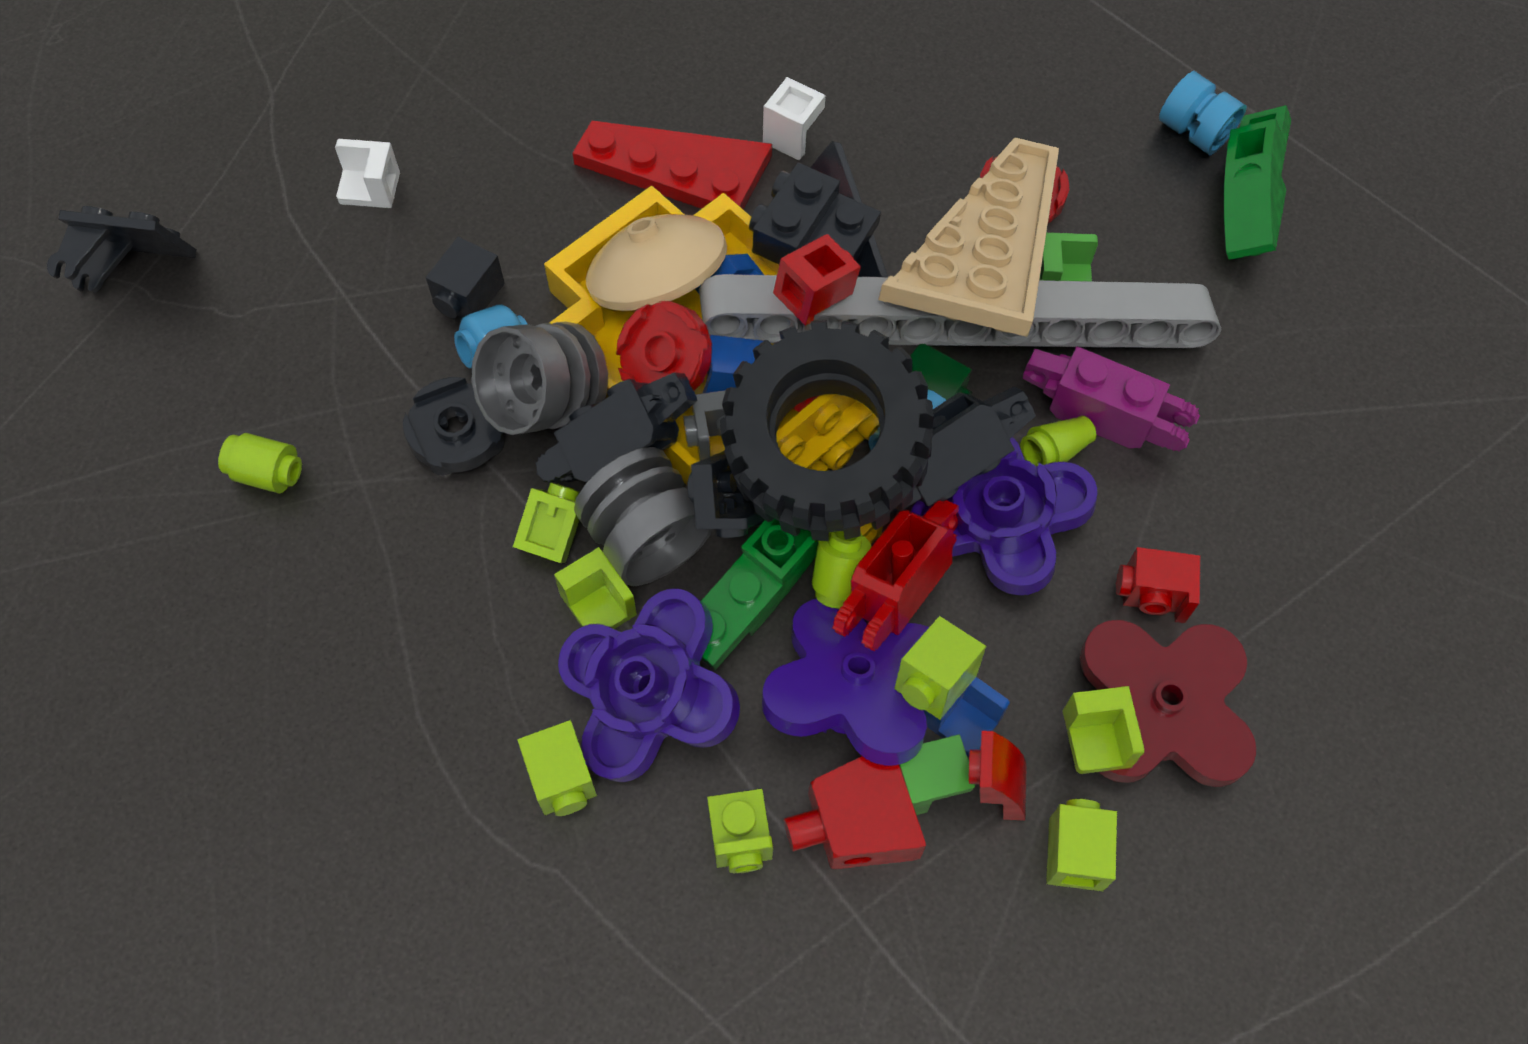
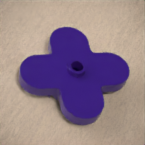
[911,437,1097,595]
[558,589,740,782]
[762,598,929,766]

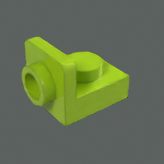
[513,482,580,563]
[707,789,773,873]

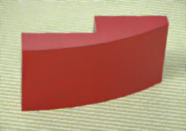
[969,731,1027,821]

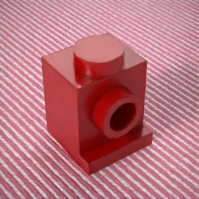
[773,234,861,326]
[1116,547,1200,623]

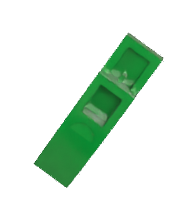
[1224,105,1291,260]
[701,519,818,670]

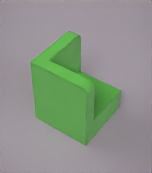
[1039,232,1098,281]
[899,734,976,815]

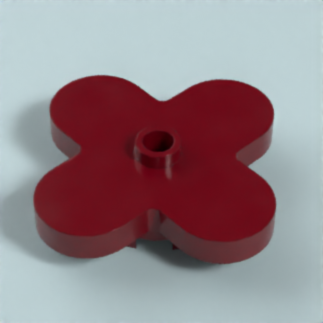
[1080,620,1256,787]

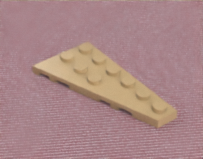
[878,138,1059,337]

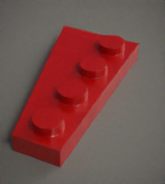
[572,121,773,210]

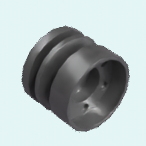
[471,321,608,435]
[574,447,712,586]

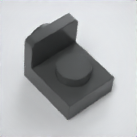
[683,390,726,461]

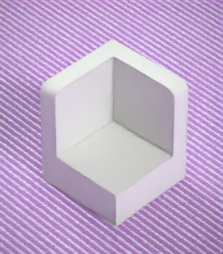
[763,77,826,160]
[335,139,400,208]

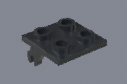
[47,206,197,293]

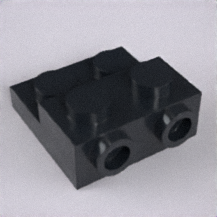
[749,163,881,264]

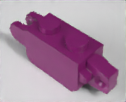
[1023,346,1200,452]

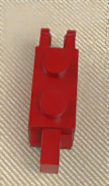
[832,500,959,651]

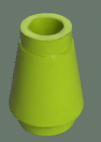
[1020,415,1096,466]

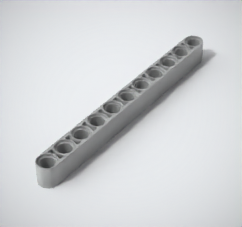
[699,274,1221,348]

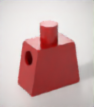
[784,756,927,869]

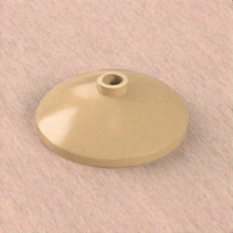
[586,214,727,311]

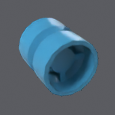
[1159,71,1247,155]

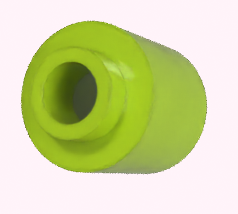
[218,433,302,494]
[812,531,872,609]

